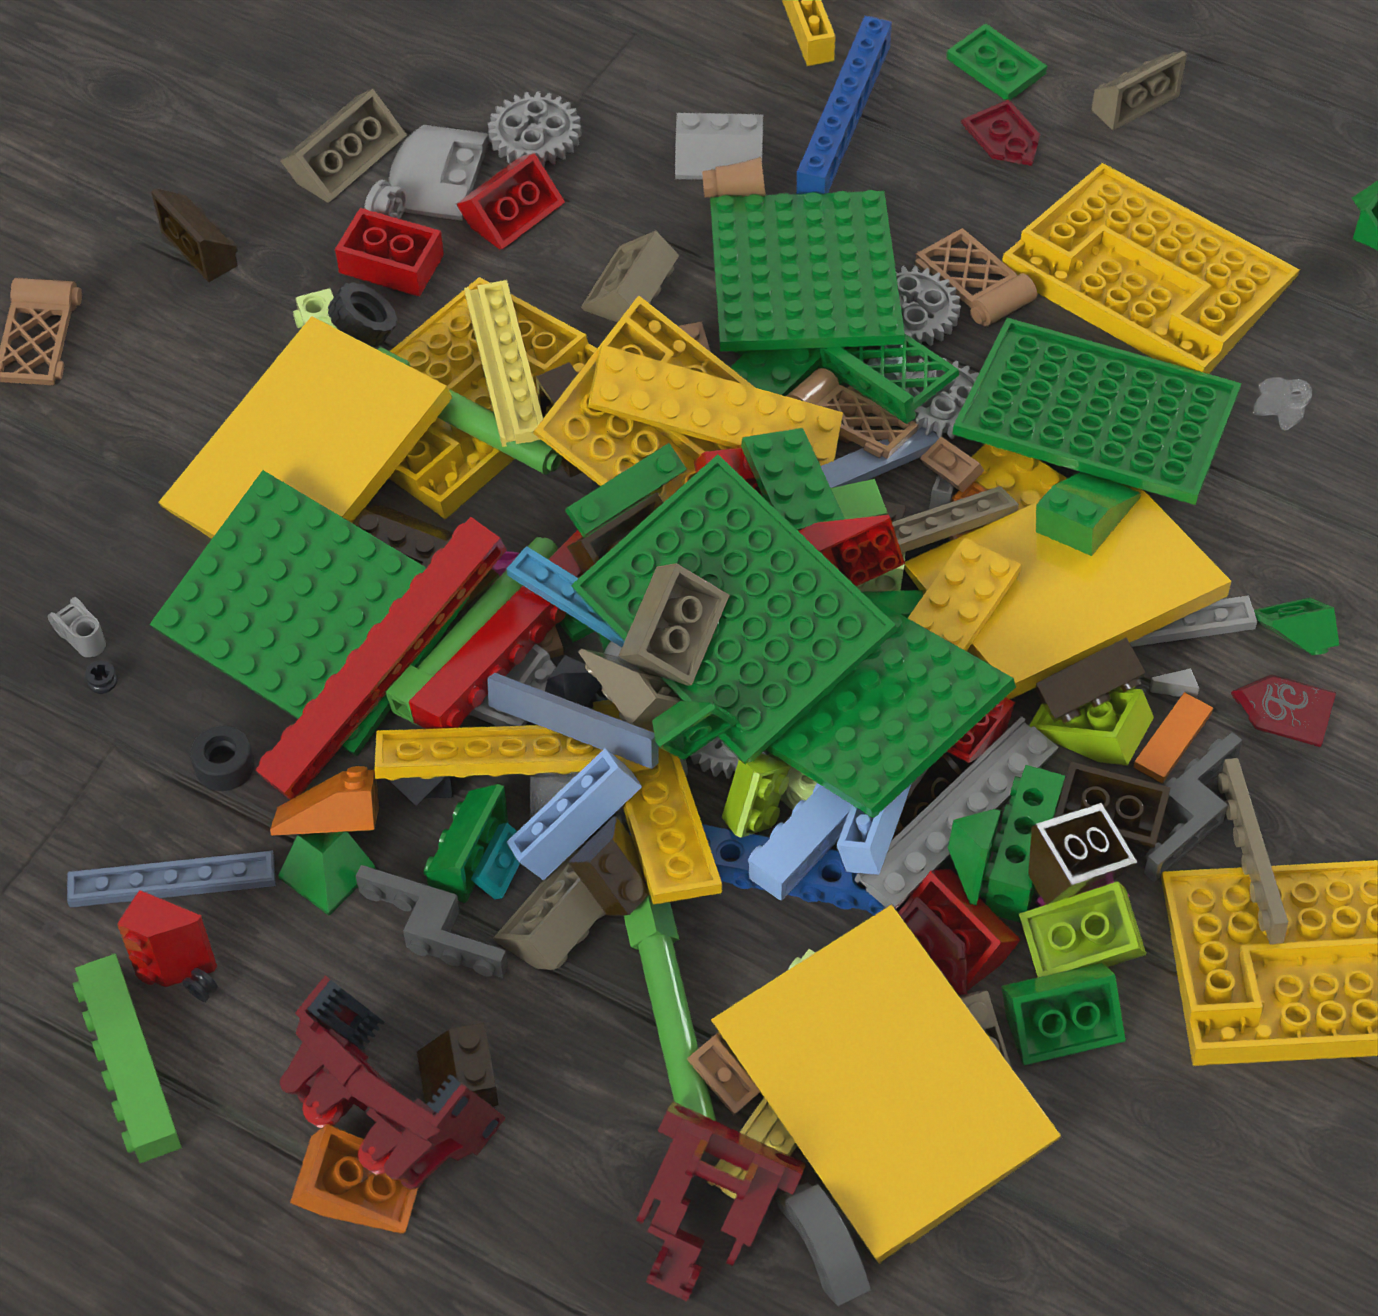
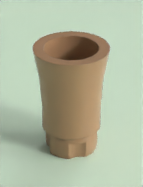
[702,157,766,198]

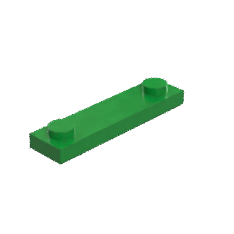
[565,443,687,536]

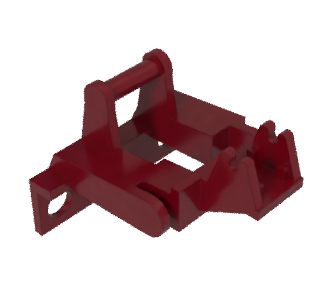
[636,1101,806,1301]

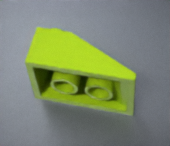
[1029,689,1154,765]
[1019,881,1146,977]

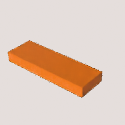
[1133,692,1213,784]

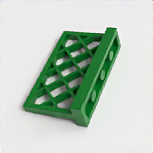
[820,334,959,424]

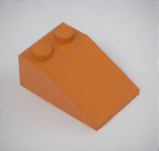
[270,766,379,836]
[290,1124,418,1234]

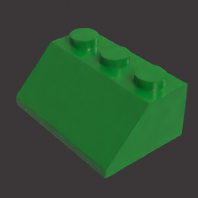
[424,784,508,903]
[1001,963,1126,1065]

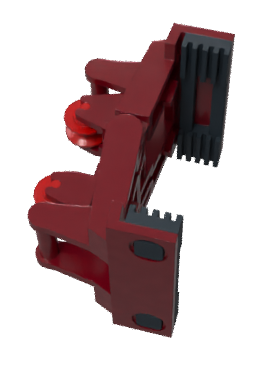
[280,975,506,1190]

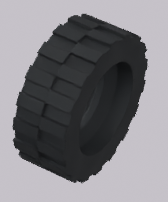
[328,282,397,348]

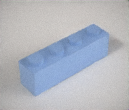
[507,748,642,880]
[748,783,851,901]
[836,785,911,875]

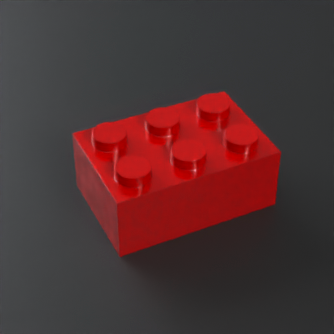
[335,208,444,297]

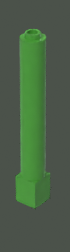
[378,347,562,475]
[385,537,558,725]
[623,895,716,1121]

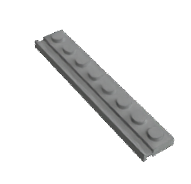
[854,717,1059,910]

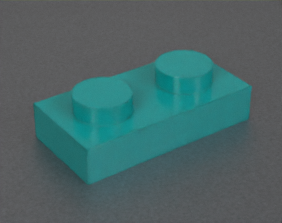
[471,823,520,899]

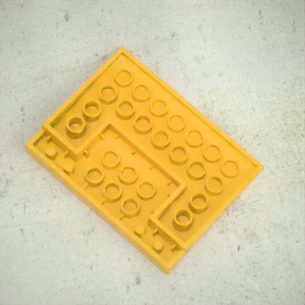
[1002,163,1300,374]
[389,277,597,519]
[533,295,754,503]
[158,316,452,539]
[904,481,1231,700]
[1161,860,1378,1066]
[711,905,1061,1263]

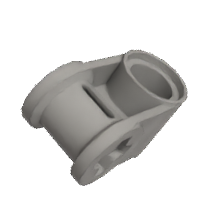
[47,597,106,657]

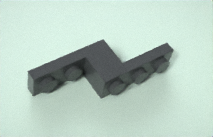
[1144,732,1243,882]
[356,865,508,978]

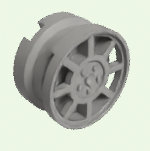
[364,180,407,219]

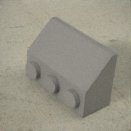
[675,113,763,180]

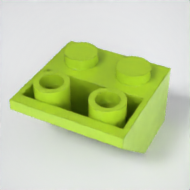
[722,753,790,838]

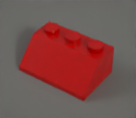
[456,153,565,250]
[898,869,1021,991]
[117,890,217,987]

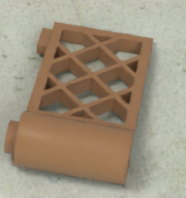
[915,228,1037,327]
[0,278,82,385]
[786,368,919,459]

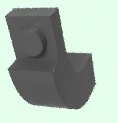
[775,1182,871,1306]

